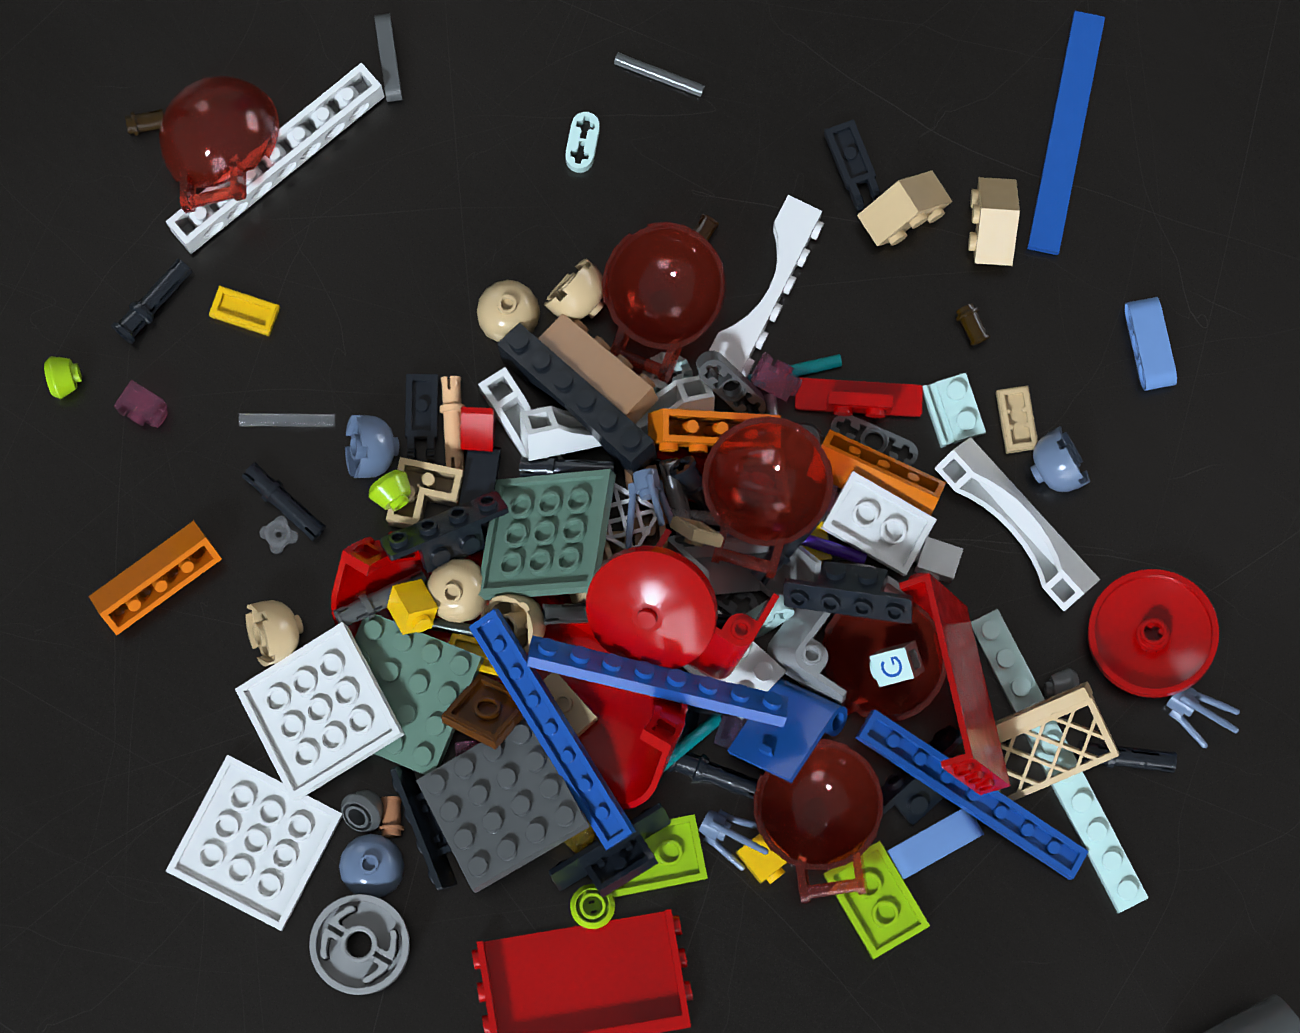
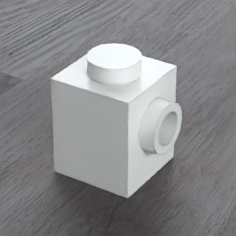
[914,537,963,584]

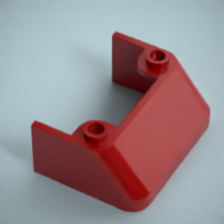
[656,528,779,680]

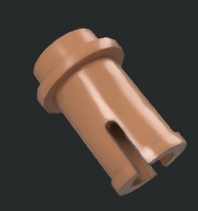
[378,796,404,838]

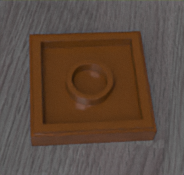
[441,673,524,750]

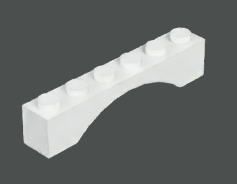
[706,195,824,384]
[478,367,608,532]
[520,375,715,461]
[934,437,1100,611]

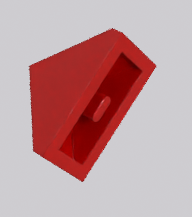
[461,407,496,452]

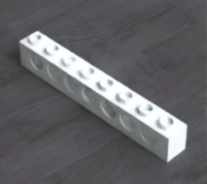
[166,63,384,254]

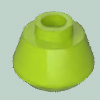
[44,356,82,399]
[369,470,411,511]
[570,884,615,929]

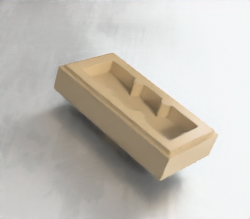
[996,386,1038,454]
[670,516,724,548]
[543,673,598,737]

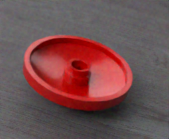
[586,546,718,669]
[1088,569,1219,698]

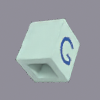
[869,640,925,687]

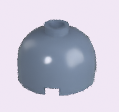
[345,415,399,478]
[1030,426,1090,492]
[339,833,405,898]

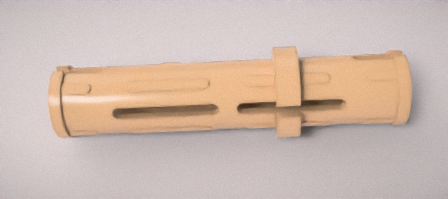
[440,376,465,472]

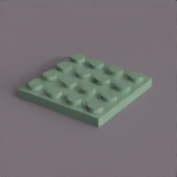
[478,469,616,600]
[354,614,485,775]

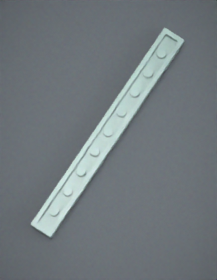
[971,609,1148,913]

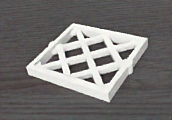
[606,483,657,550]

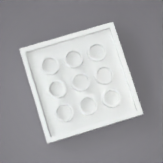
[235,622,405,801]
[166,755,343,931]

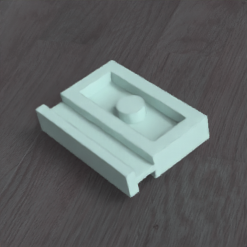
[922,373,986,448]

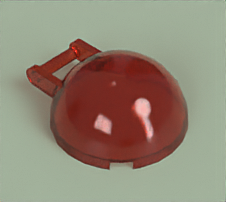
[159,75,279,214]
[602,222,726,383]
[702,416,833,579]
[822,601,946,722]
[754,739,883,904]

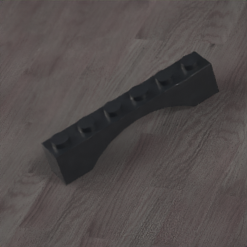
[497,323,657,476]

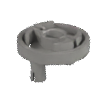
[309,894,410,995]

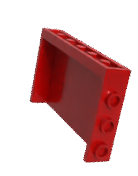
[899,573,1011,795]
[472,909,693,1033]

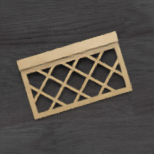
[995,681,1120,801]

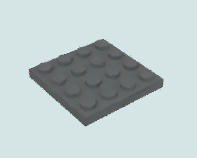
[416,718,590,893]

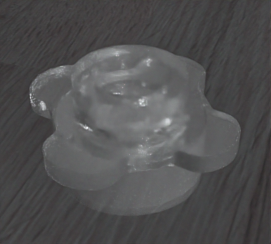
[260,516,298,554]

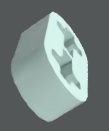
[566,112,599,173]
[746,595,794,638]

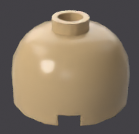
[544,258,605,320]
[477,280,540,342]
[427,558,490,623]
[481,594,546,654]
[246,600,303,666]

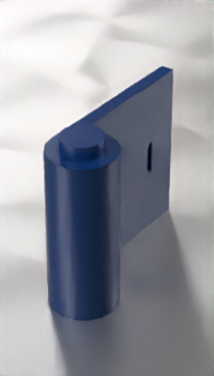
[727,678,848,783]

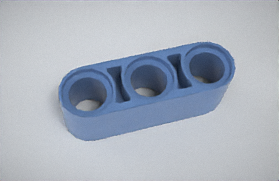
[1125,297,1177,391]
[887,809,984,880]

